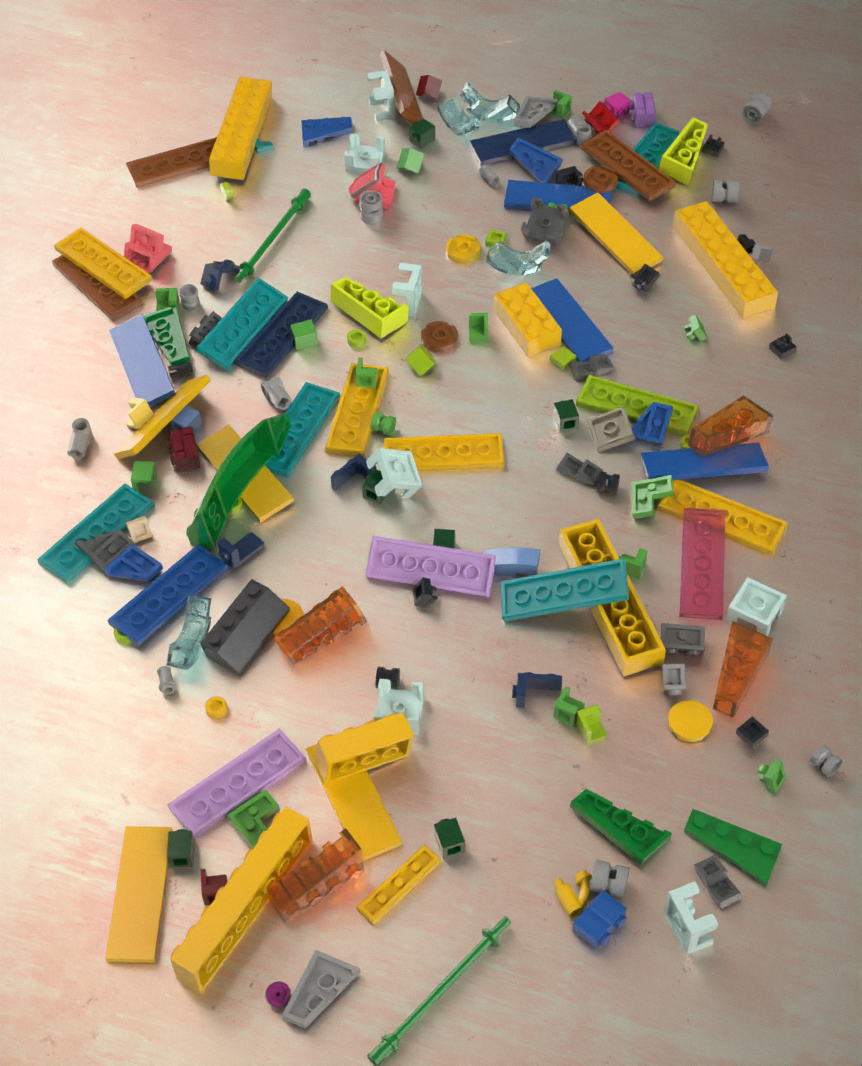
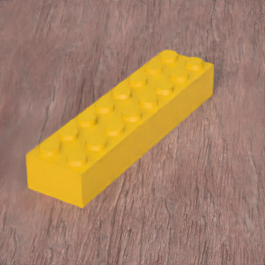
[209,77,272,180]
[673,201,778,319]
[559,519,666,676]
[170,806,313,994]

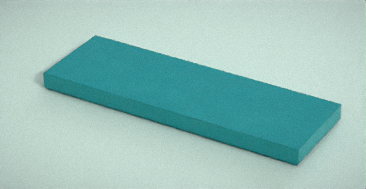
[615,123,681,196]
[196,277,289,372]
[266,382,340,478]
[37,483,154,584]
[501,559,629,622]

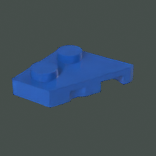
[104,544,163,582]

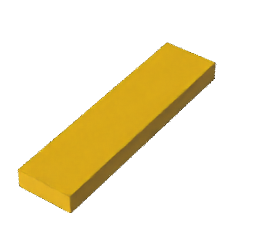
[356,844,441,926]

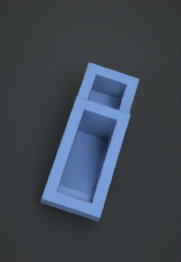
[479,547,540,578]

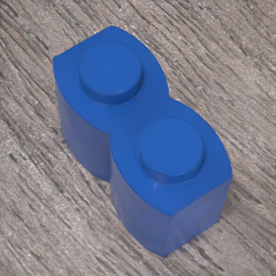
[572,890,627,950]

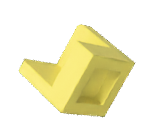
[126,398,154,429]

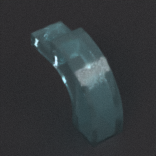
[460,82,520,123]
[436,97,484,137]
[486,241,551,276]
[166,594,212,670]

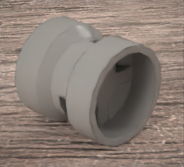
[179,284,200,310]
[810,745,843,777]

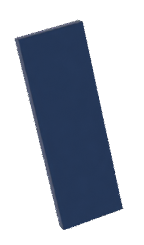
[470,119,577,166]
[234,291,328,379]

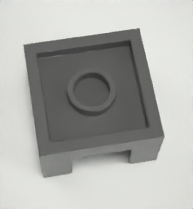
[521,197,569,247]

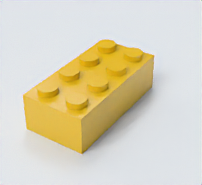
[493,282,562,357]
[315,712,414,784]

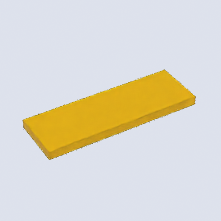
[569,193,663,275]
[54,227,153,299]
[325,363,389,457]
[113,375,211,459]
[196,424,294,523]
[384,433,504,471]
[657,480,788,556]
[305,744,402,863]
[105,826,173,963]

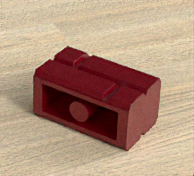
[167,426,201,472]

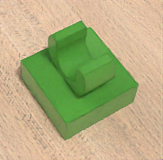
[684,315,707,341]
[757,759,786,793]

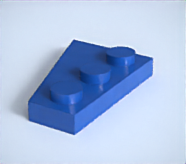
[301,117,353,147]
[509,137,563,183]

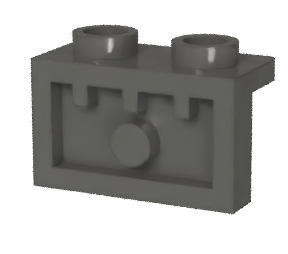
[188,311,222,345]

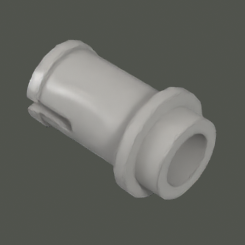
[479,165,500,186]
[157,666,176,695]

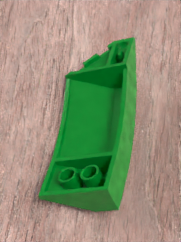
[186,413,291,550]

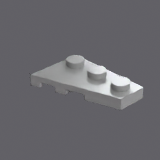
[514,96,558,128]
[282,950,360,1029]

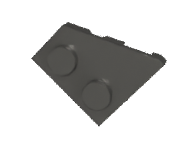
[76,529,135,572]

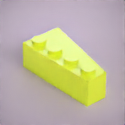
[659,117,708,186]
[330,277,409,338]

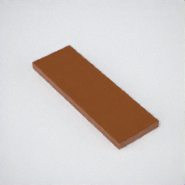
[380,49,423,125]
[580,130,676,201]
[125,137,217,188]
[52,255,143,322]

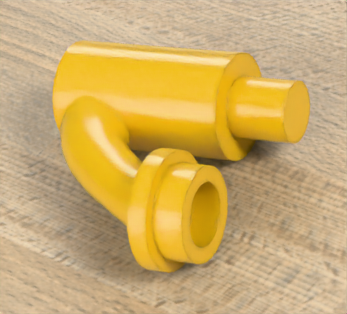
[553,870,592,918]

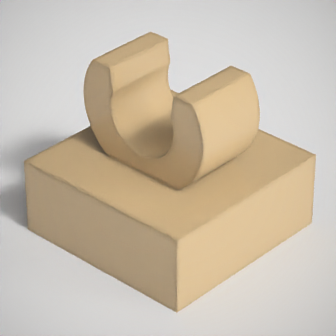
[126,516,153,543]

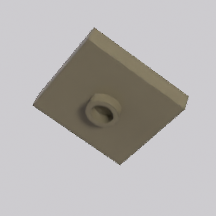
[587,406,635,452]

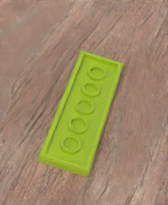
[576,375,699,436]

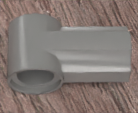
[567,115,592,146]
[261,377,292,410]
[67,418,93,459]

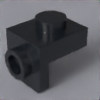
[555,166,584,186]
[629,264,661,292]

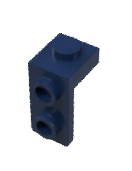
[200,259,240,291]
[330,454,377,490]
[218,532,264,569]
[512,672,562,708]

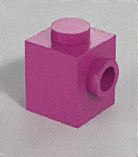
[604,92,630,119]

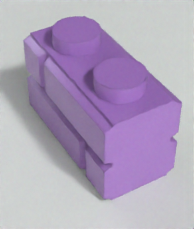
[630,92,656,127]

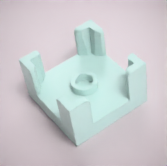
[367,70,395,121]
[344,133,385,173]
[392,263,423,318]
[366,448,422,498]
[726,577,787,640]
[374,679,424,734]
[664,881,718,955]

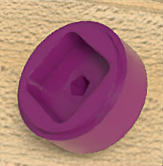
[265,981,291,1007]

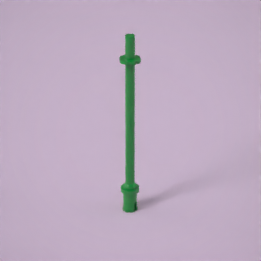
[235,188,311,283]
[367,916,511,1066]

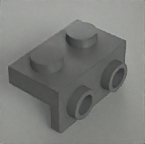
[660,623,705,657]

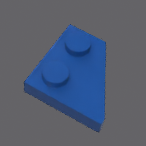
[632,402,673,445]

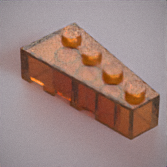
[688,395,774,456]
[274,586,367,665]
[713,621,773,718]
[267,828,364,922]

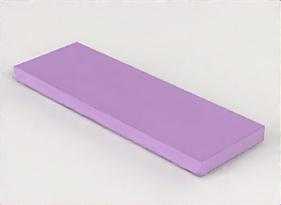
[366,536,497,597]
[167,728,307,839]

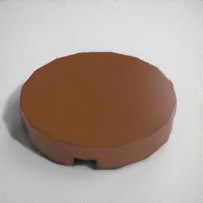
[583,165,618,193]
[421,321,458,352]

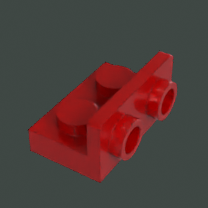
[582,101,621,134]

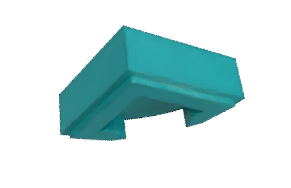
[255,139,274,153]

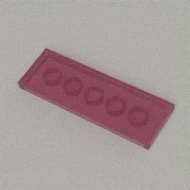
[679,508,725,620]

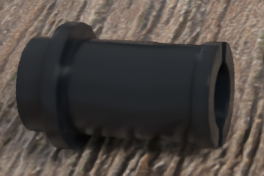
[168,361,193,378]

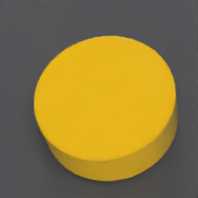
[205,696,228,719]

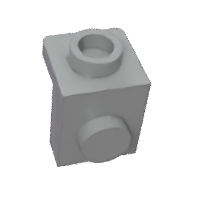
[749,244,773,265]
[661,664,687,696]

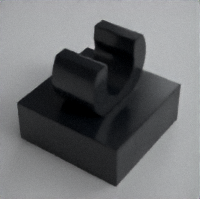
[702,135,725,157]
[737,234,757,254]
[769,333,797,360]
[413,577,438,607]
[736,716,769,748]

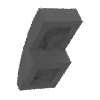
[569,355,614,380]
[556,452,603,485]
[694,855,741,909]

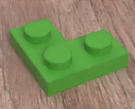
[631,475,674,519]
[228,790,280,849]

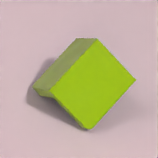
[406,344,436,376]
[576,704,607,745]

